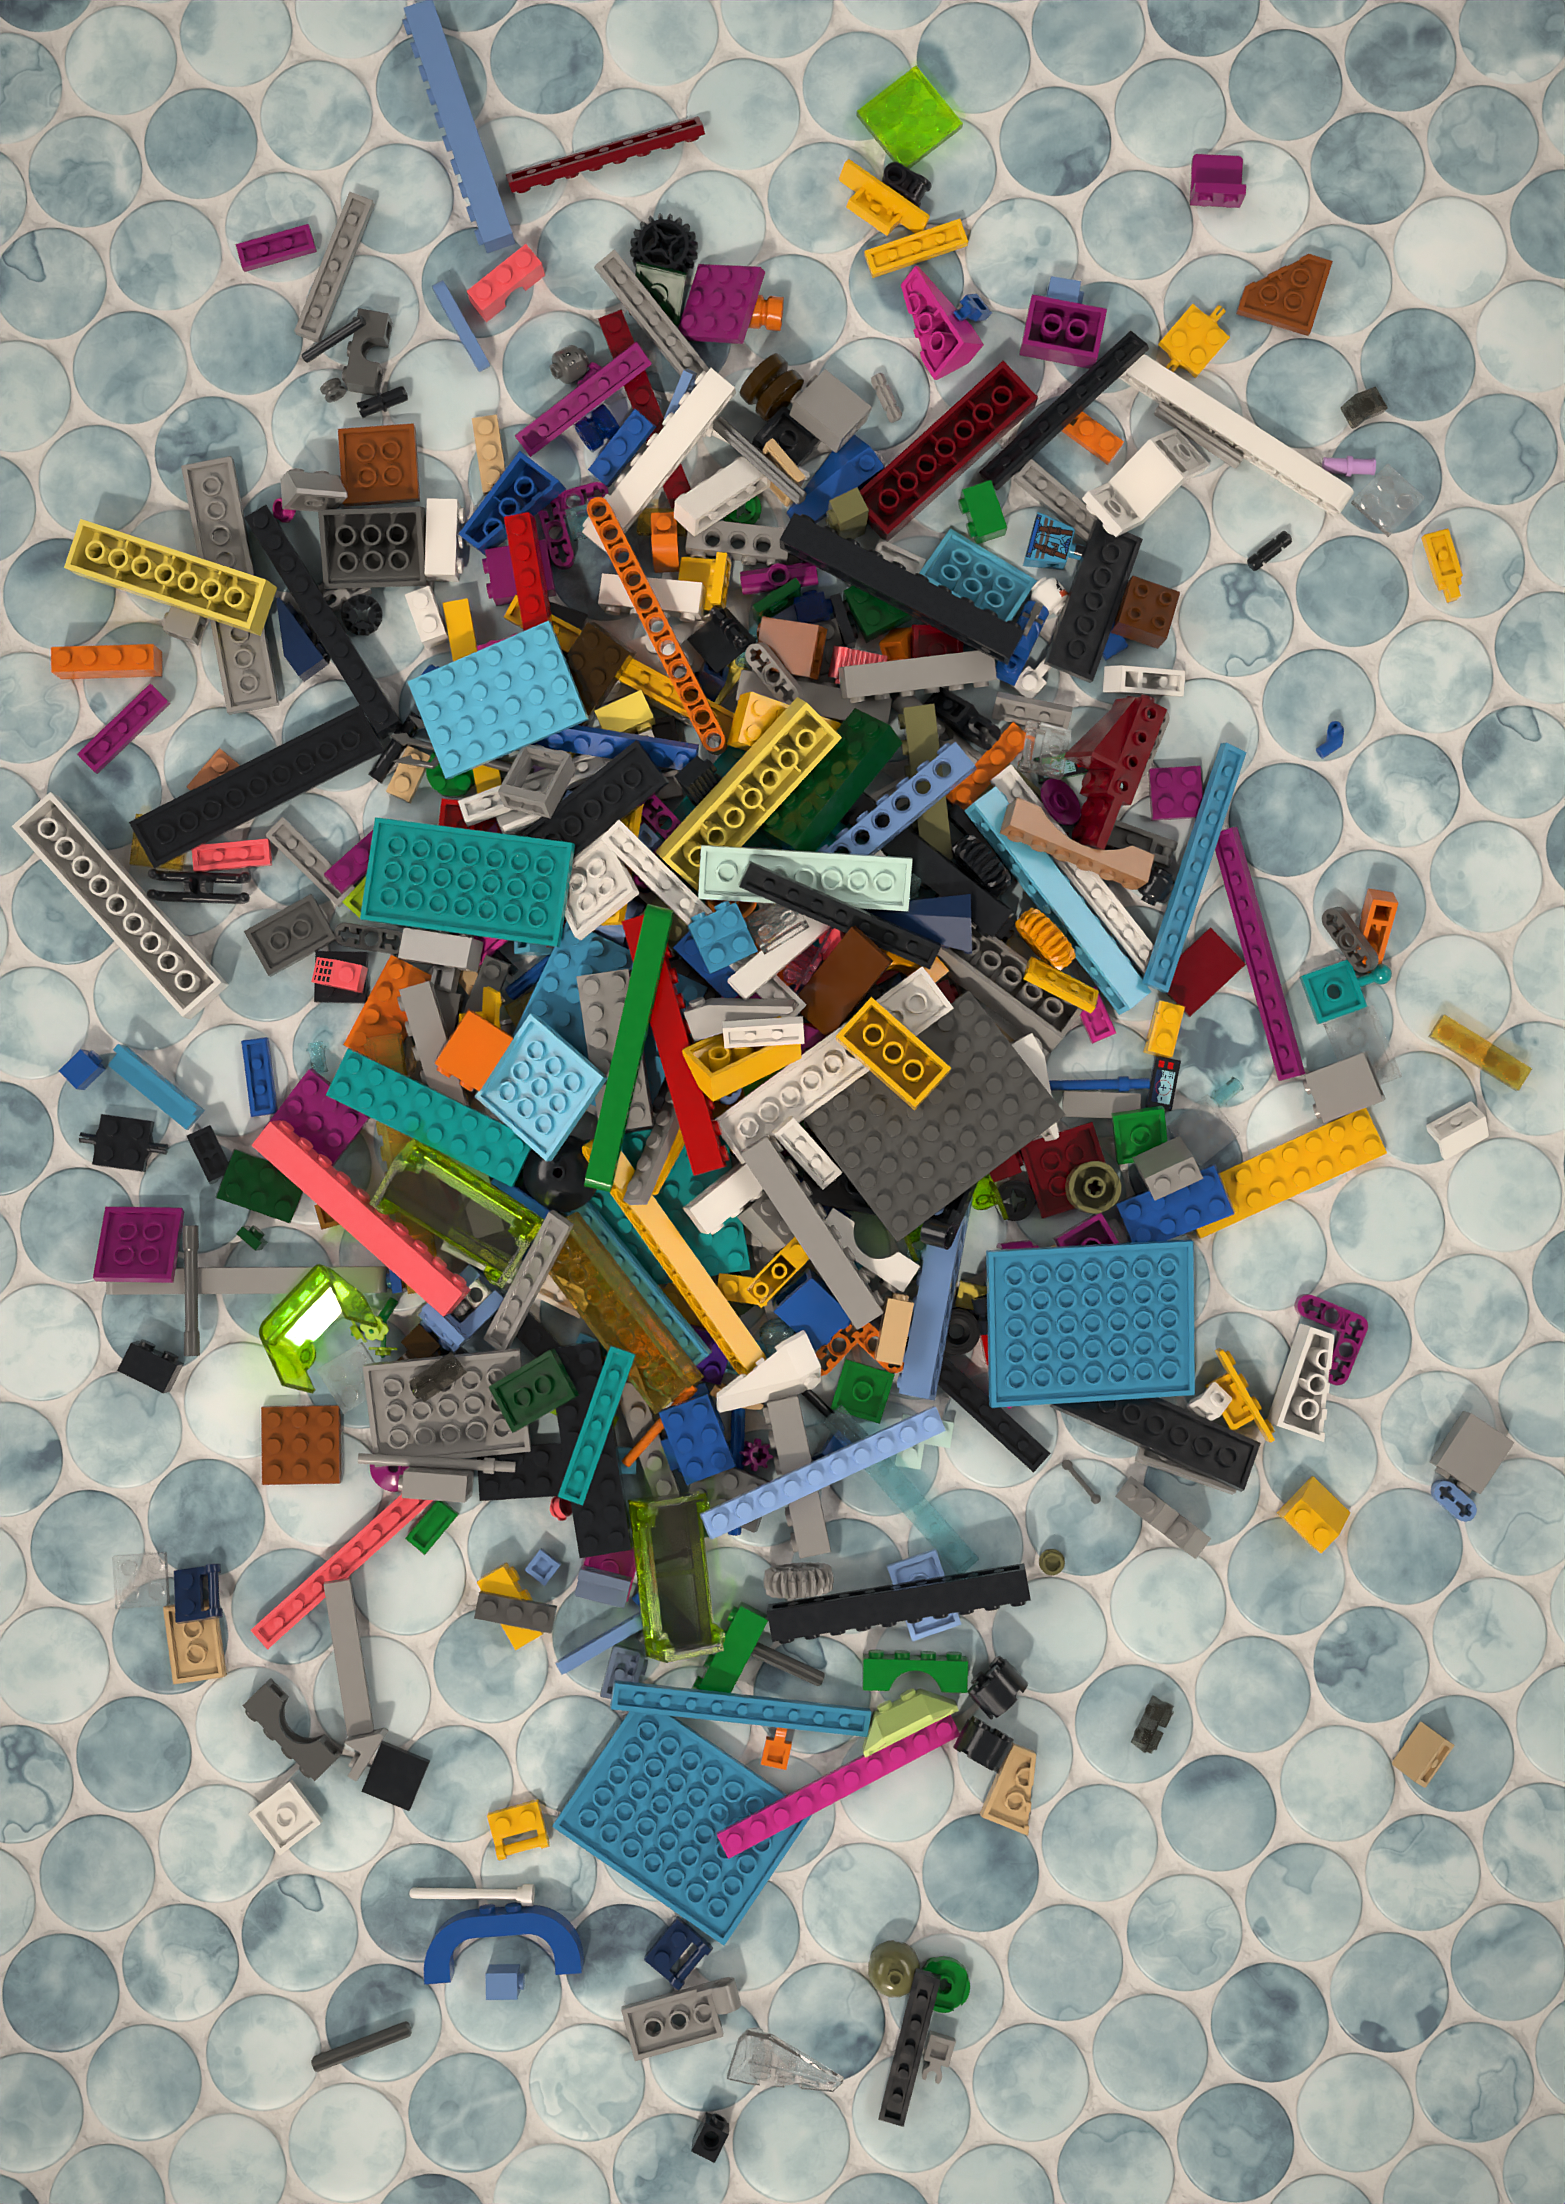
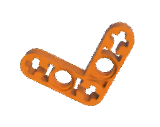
[815,1323,904,1376]

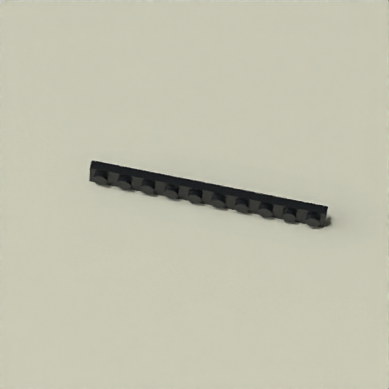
[869,1289,1051,1473]

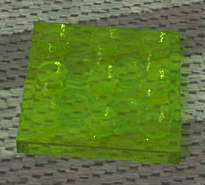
[856,65,963,169]

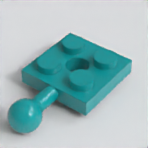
[1299,959,1392,1025]

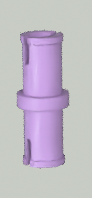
[1322,456,1376,477]

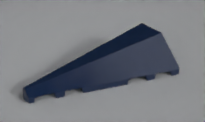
[860,894,972,954]

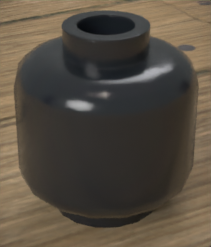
[1137,866,1175,906]

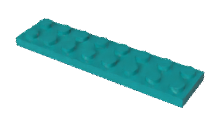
[326,1048,532,1187]

